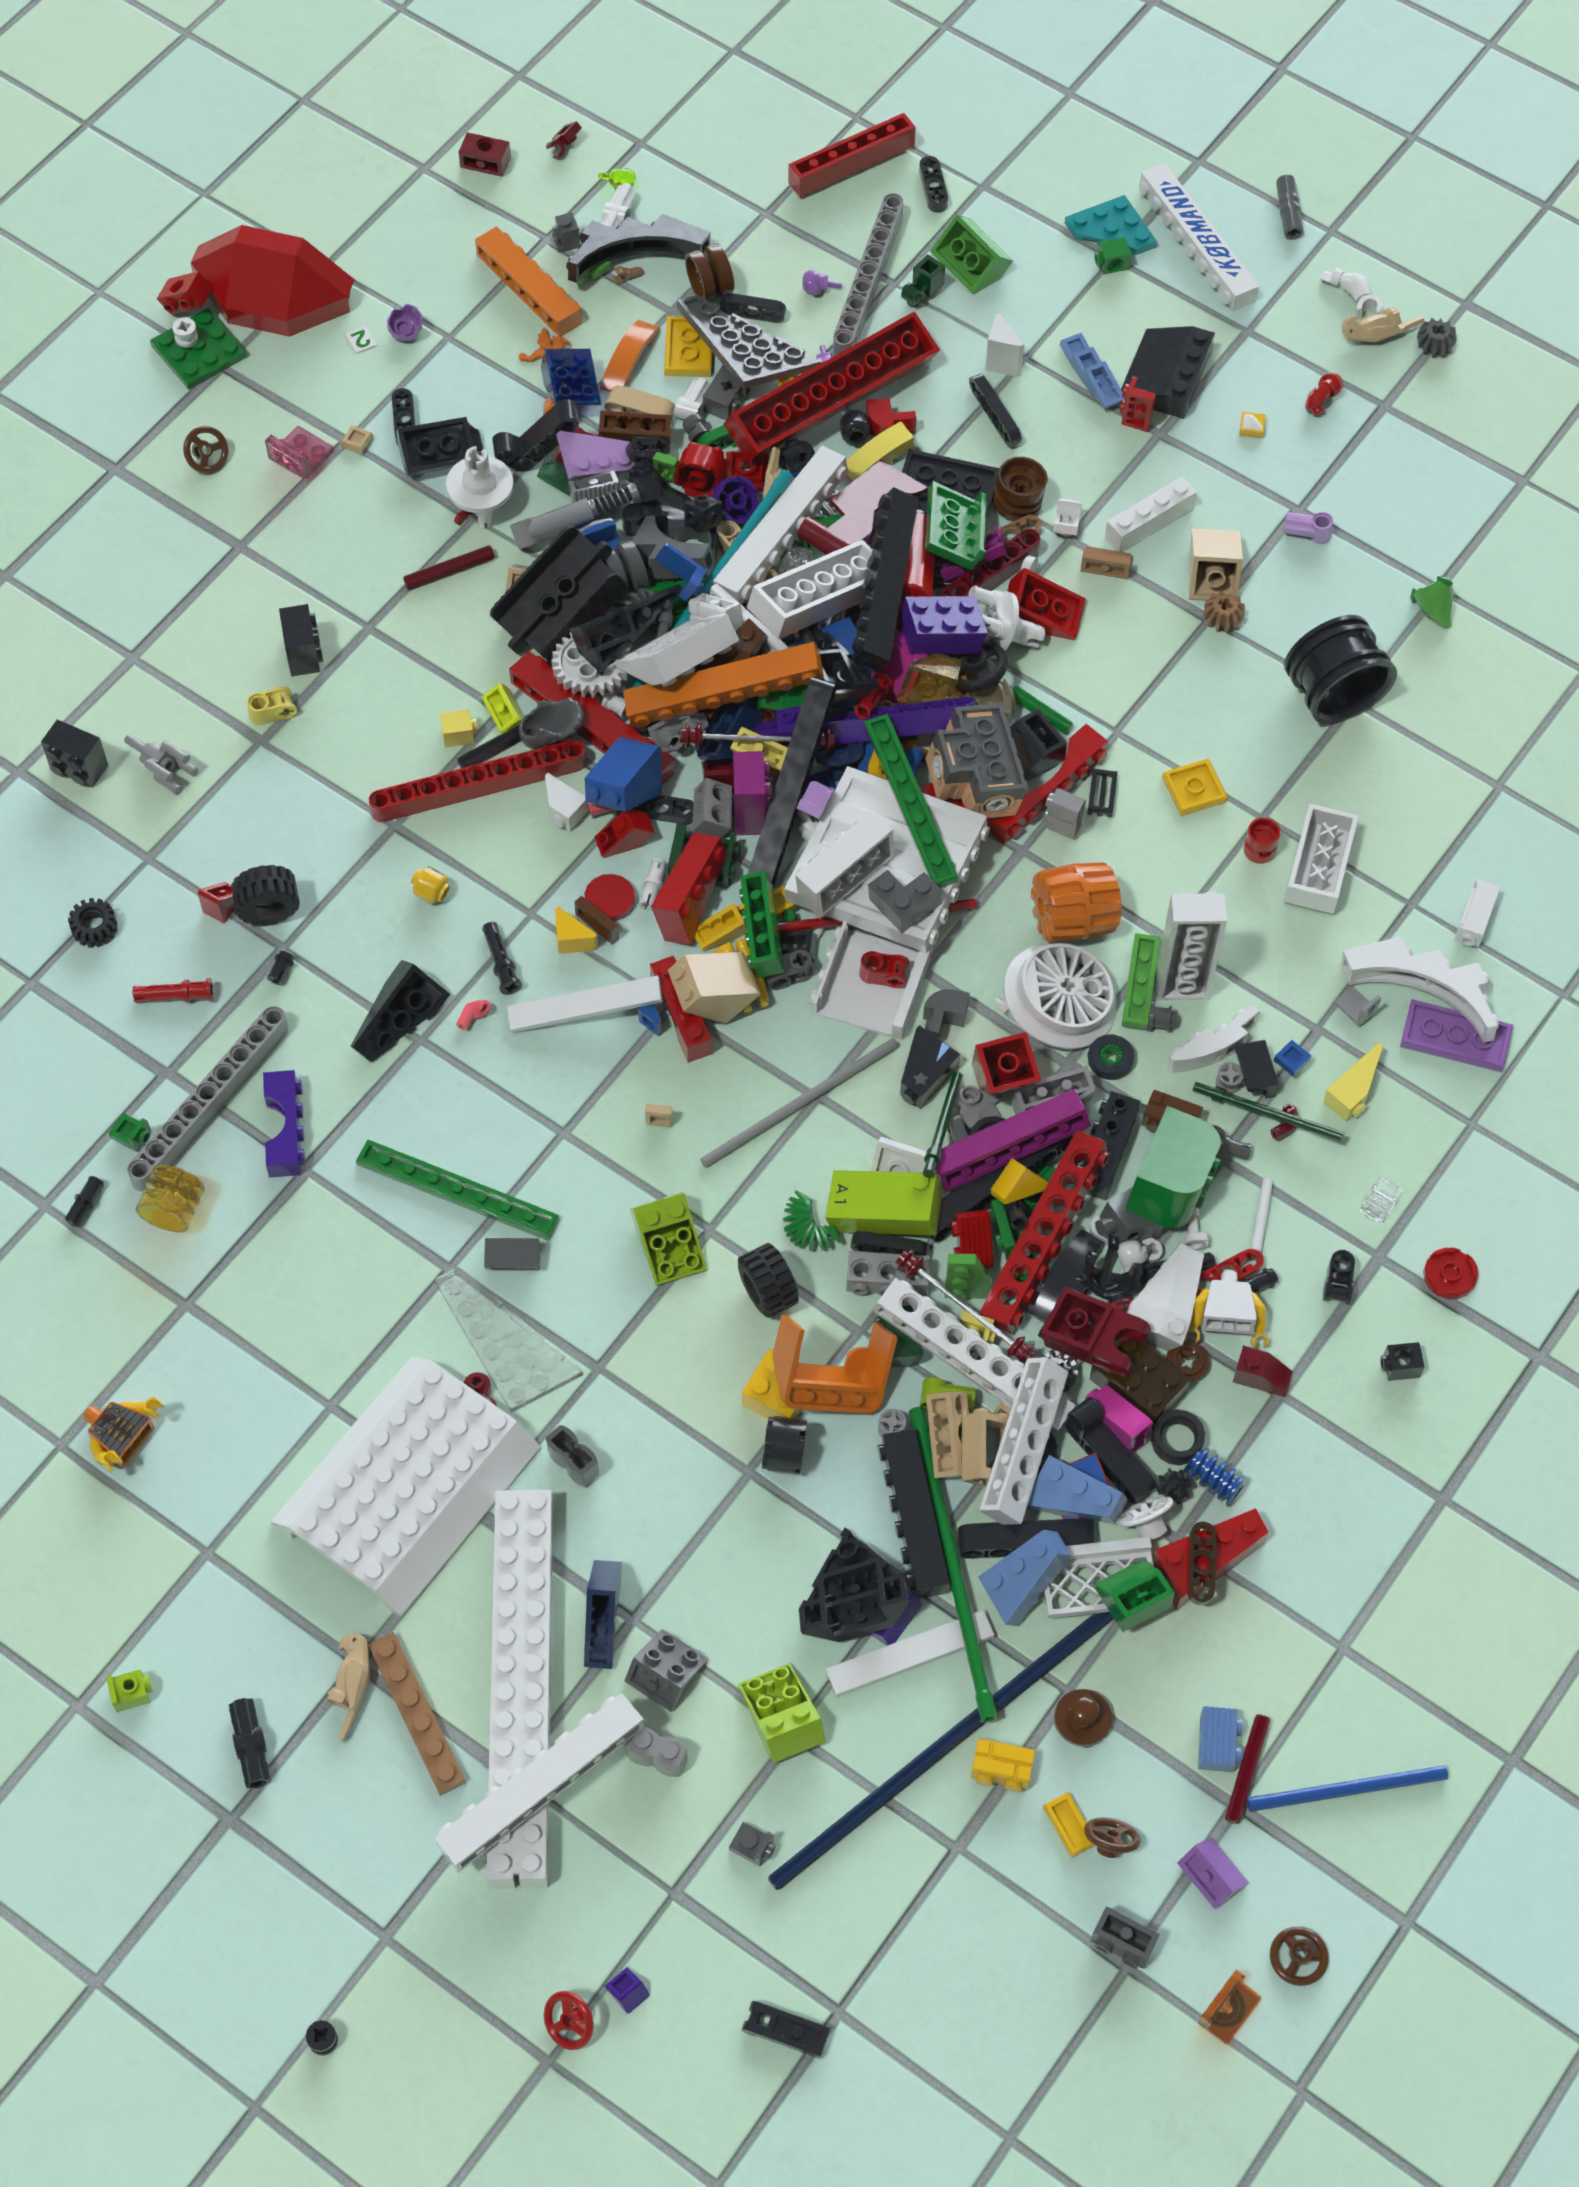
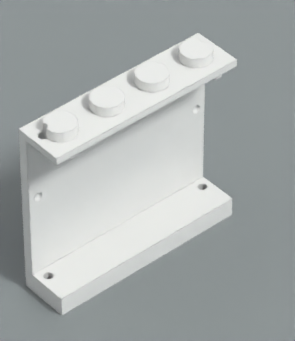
[810,921,933,1040]

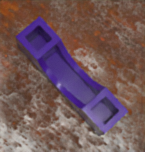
[263,1070,305,1178]

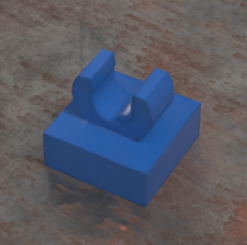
[1274,1040,1312,1077]

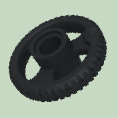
[944,640,1008,692]

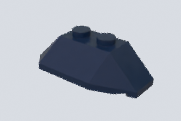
[694,696,763,760]

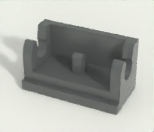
[484,1238,541,1269]

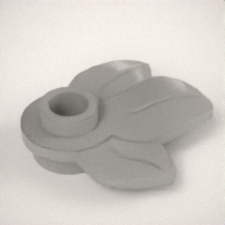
[956,1085,1002,1129]

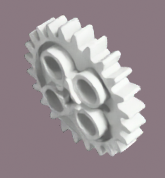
[551,632,630,698]

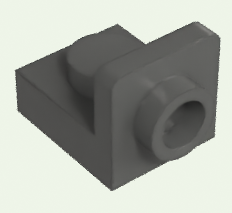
[729,1822,776,1867]

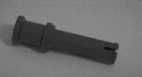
[482,922,522,995]

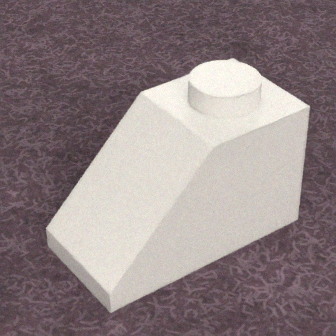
[545,773,588,831]

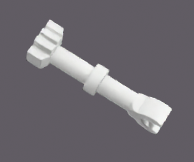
[1183,1207,1209,1251]

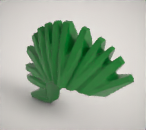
[783,1190,841,1251]

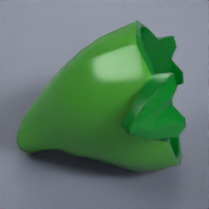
[1410,576,1454,628]

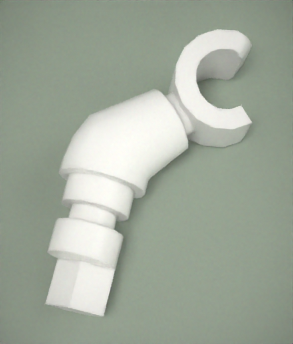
[1320,268,1383,319]

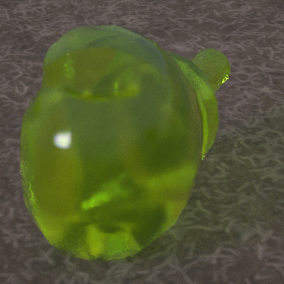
[598,168,636,191]

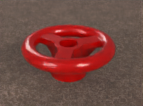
[543,1991,594,2050]

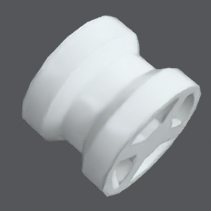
[172,317,198,348]

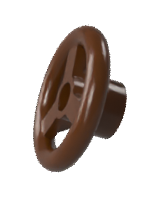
[183,426,229,474]
[1084,1817,1141,1858]
[1270,1927,1329,1986]

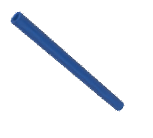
[1247,1765,1448,1812]

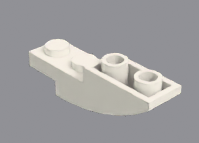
[1168,1004,1260,1073]

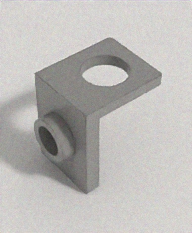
[1335,987,1382,1026]

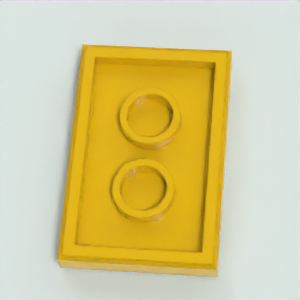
[664,316,712,377]

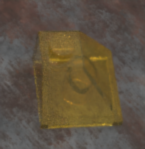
[897,653,961,704]

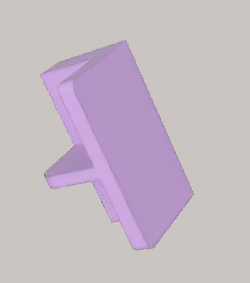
[797,781,835,819]

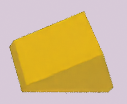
[555,906,598,954]
[991,1158,1049,1205]

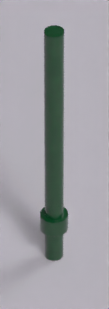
[923,1072,963,1178]
[1193,1082,1345,1142]

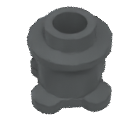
[1148,1001,1176,1032]

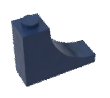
[584,1560,622,1669]

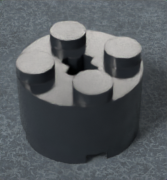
[762,1416,807,1475]

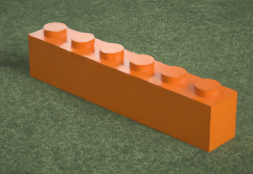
[475,226,582,336]

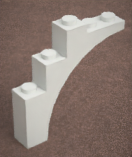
[1341,936,1499,1043]

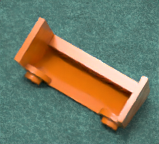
[772,1314,898,1414]

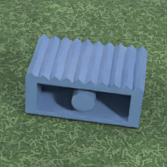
[1198,1706,1243,1773]

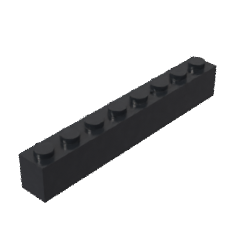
[852,487,919,672]

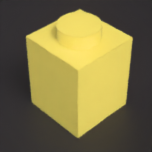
[440,709,478,748]

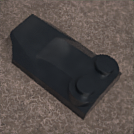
[396,417,483,478]

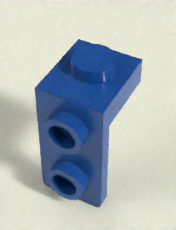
[655,543,707,601]

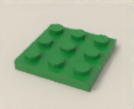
[150,308,247,390]

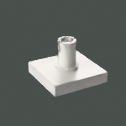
[871,1137,926,1172]

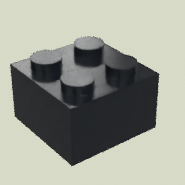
[279,604,323,677]
[41,719,108,788]

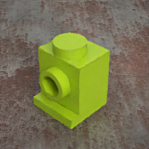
[106,1669,153,1712]

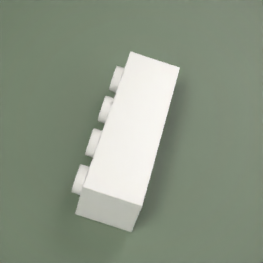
[1104,476,1197,552]

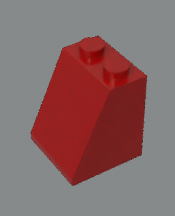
[972,1032,1041,1095]

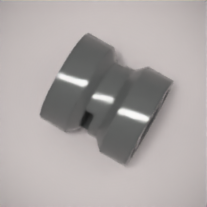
[682,414,711,443]

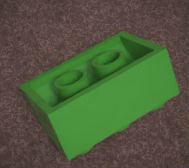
[930,214,1013,294]

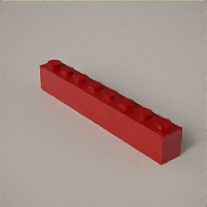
[509,651,675,785]

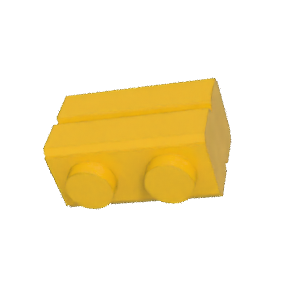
[970,1738,1035,1792]

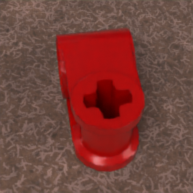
[859,951,910,988]

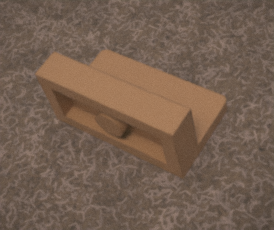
[1080,546,1132,580]

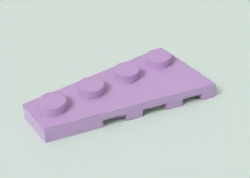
[556,431,654,479]

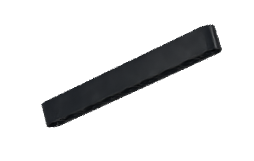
[748,677,837,888]

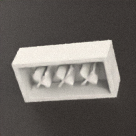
[1284,803,1359,914]
[795,811,895,919]

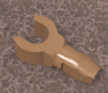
[613,266,643,285]

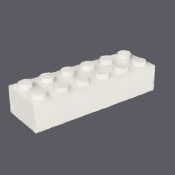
[747,540,872,639]
[1155,892,1227,1000]

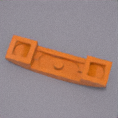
[600,320,660,392]

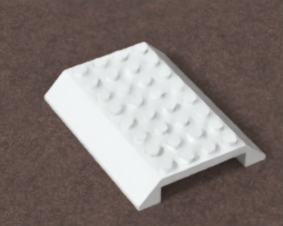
[271,1356,541,1618]

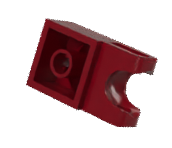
[1041,1287,1152,1377]

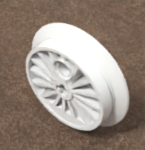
[1003,943,1117,1049]

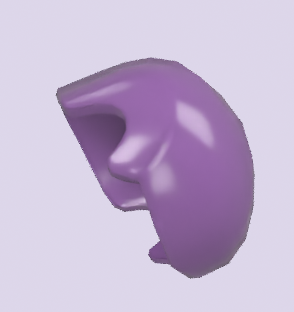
[387,304,422,341]

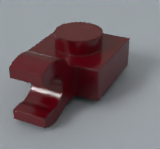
[546,121,582,159]

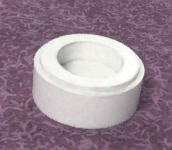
[1020,555,1038,573]

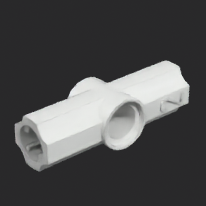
[601,183,637,229]

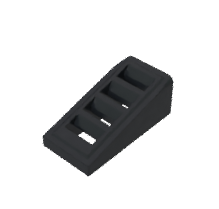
[779,931,818,962]

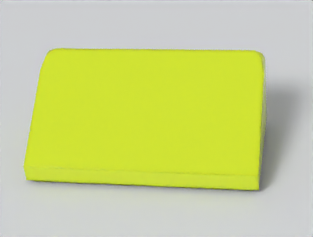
[482,683,524,734]

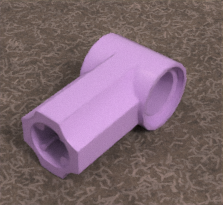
[1284,512,1333,544]

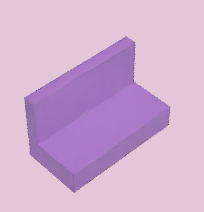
[1177,1837,1249,1909]

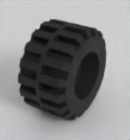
[231,865,300,925]
[738,1243,799,1318]

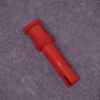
[855,672,894,719]
[132,978,213,1003]

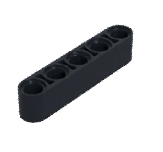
[958,1518,1096,1559]

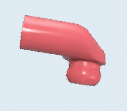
[456,1000,491,1031]

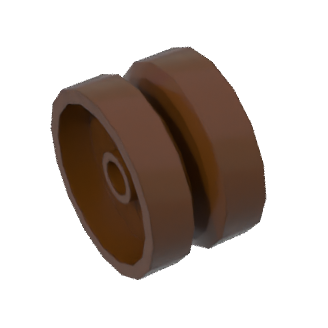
[685,244,734,301]

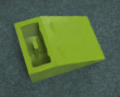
[630,1192,707,1285]
[738,1663,826,1763]

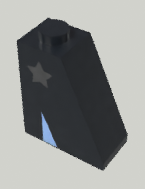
[900,1025,960,1109]

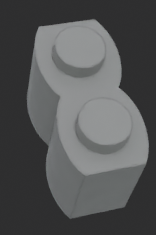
[1043,788,1086,840]
[625,1727,688,1777]

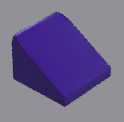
[604,1967,650,2014]

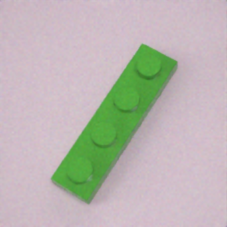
[1121,933,1160,1030]

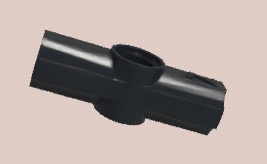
[228,1698,271,1789]

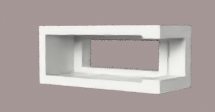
[1454,878,1500,948]

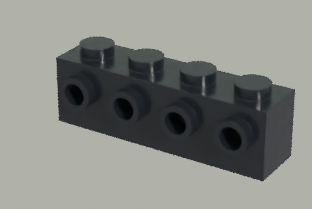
[1076,1091,1141,1201]

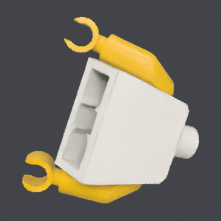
[1185,1270,1269,1349]

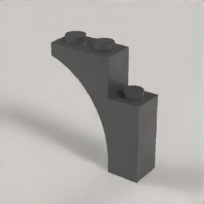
[632,516,716,579]

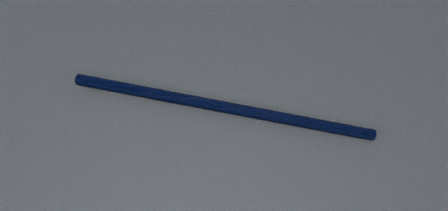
[768,1612,1114,1890]

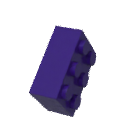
[898,596,988,654]

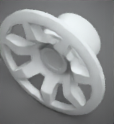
[1116,1496,1173,1540]

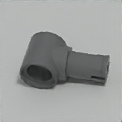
[1212,1125,1251,1160]

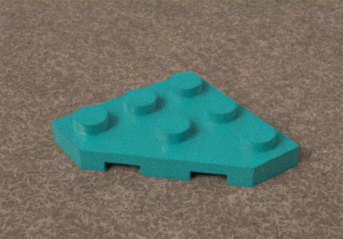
[1064,195,1157,255]

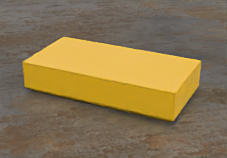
[1043,1792,1095,1859]

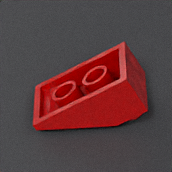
[1007,568,1086,640]

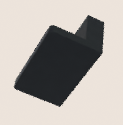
[1235,1040,1279,1099]

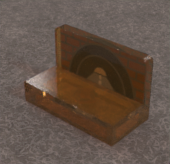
[1198,1970,1261,2045]

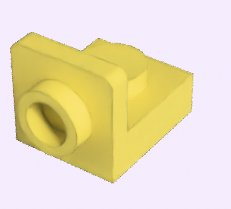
[960,1310,996,1344]

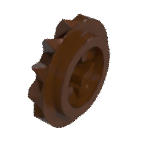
[1166,1341,1209,1382]

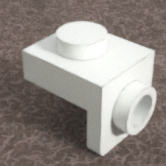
[1053,498,1082,536]

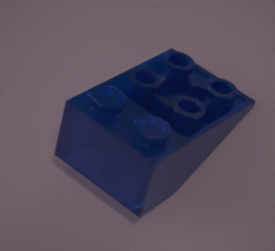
[541,348,601,405]

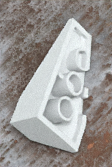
[1127,1243,1204,1351]

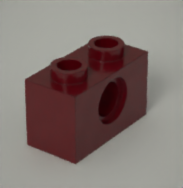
[458,132,511,177]

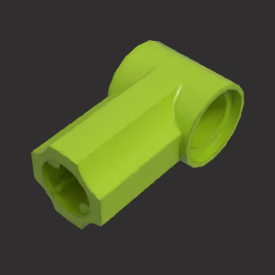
[920,1377,976,1413]

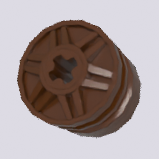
[993,457,1048,521]

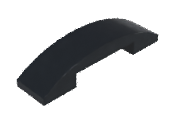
[1025,1229,1105,1323]

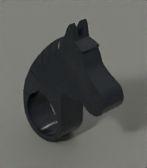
[622,475,717,562]

